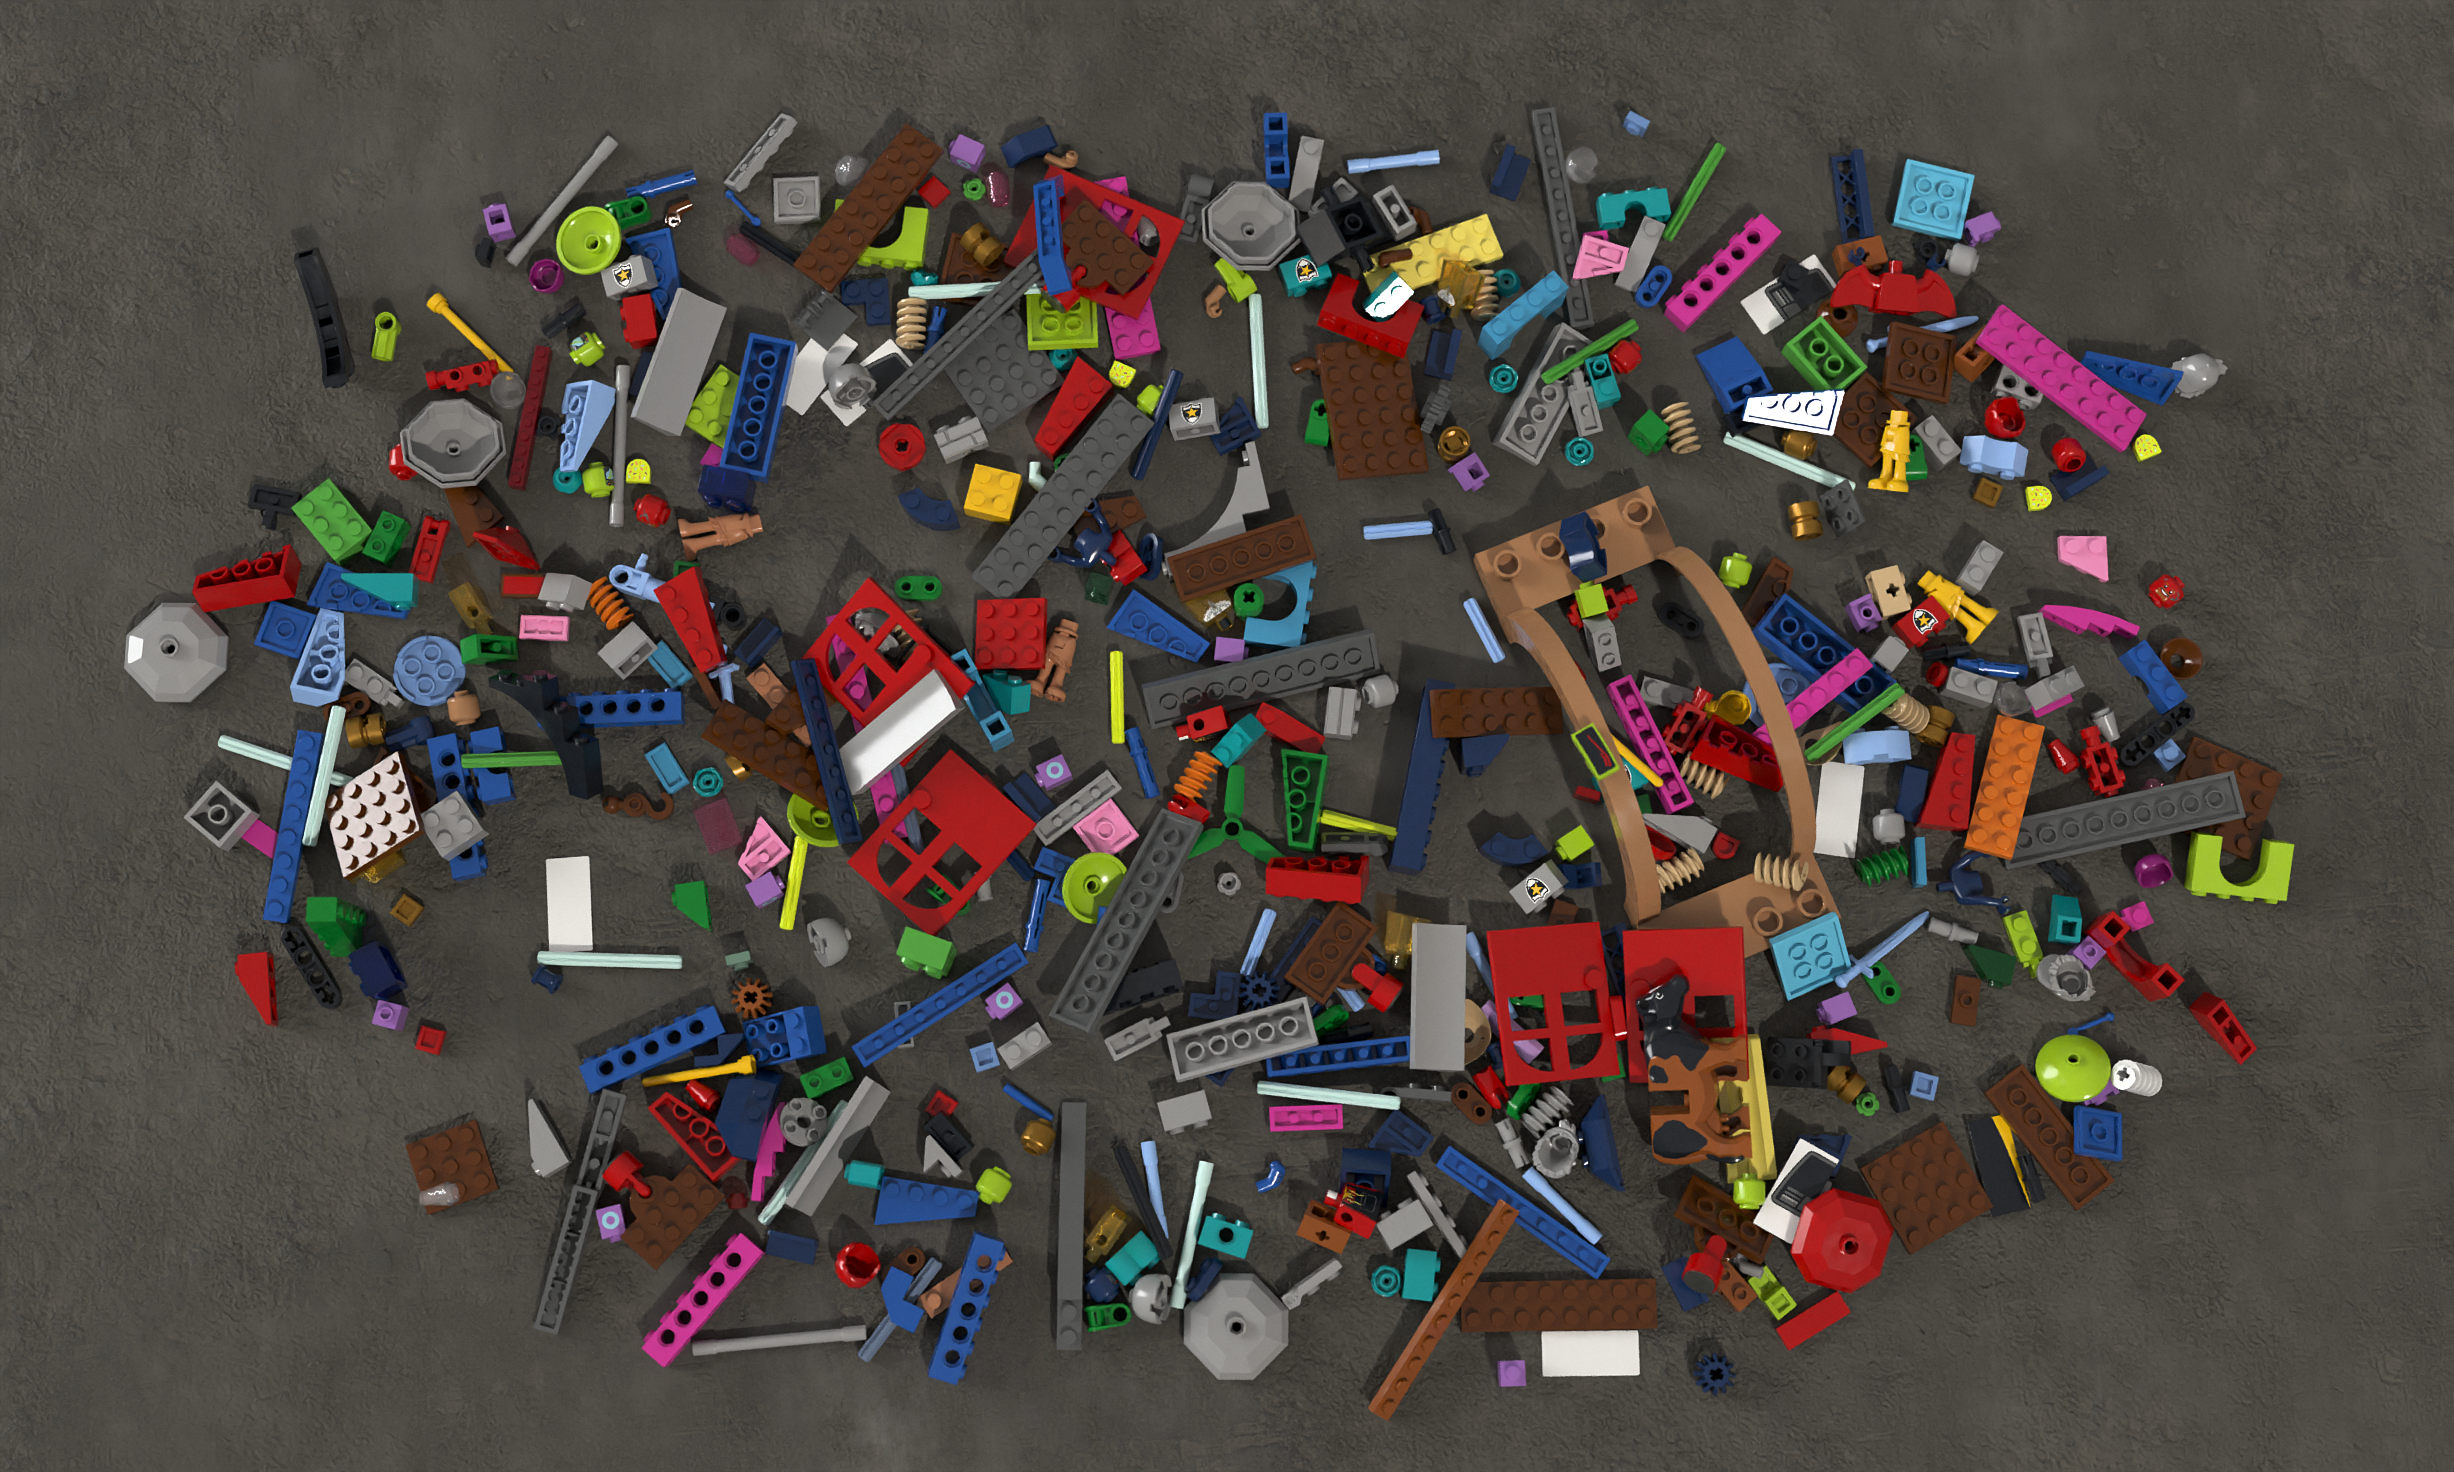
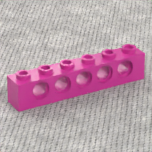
[1664,213,1781,333]
[1605,674,1694,815]
[642,1233,765,1368]

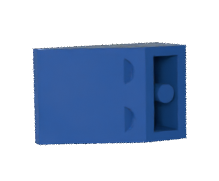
[1695,337,1773,414]
[743,1006,827,1069]

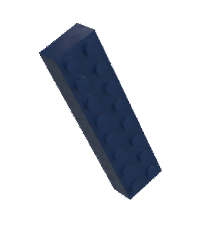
[1388,678,1456,876]

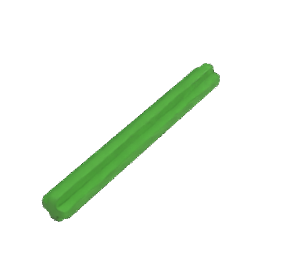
[1662,143,1726,242]
[1541,319,1639,384]
[1804,683,1905,762]
[461,751,562,769]

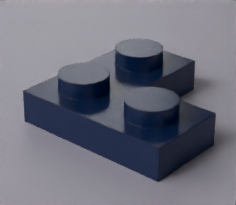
[841,278,891,327]
[1188,971,1241,1020]

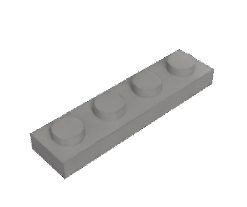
[724,113,797,192]
[1033,770,1122,847]
[1405,1171,1469,1259]

